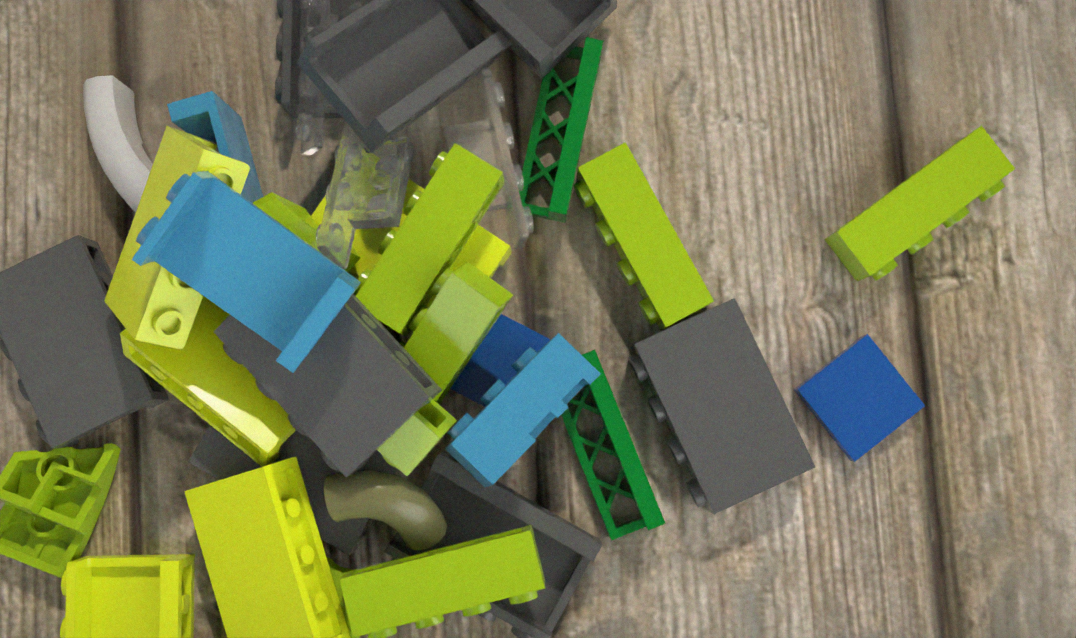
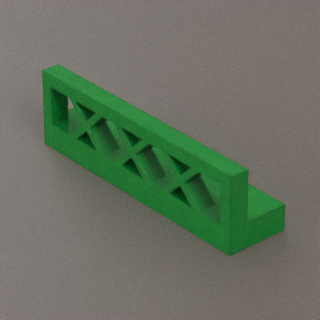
[514,37,604,223]
[561,350,666,541]

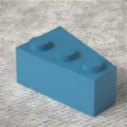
[445,333,601,488]

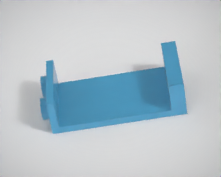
[167,91,263,203]
[132,171,361,373]

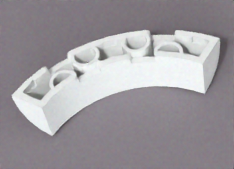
[83,75,153,213]

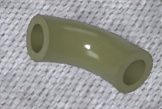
[324,469,447,550]

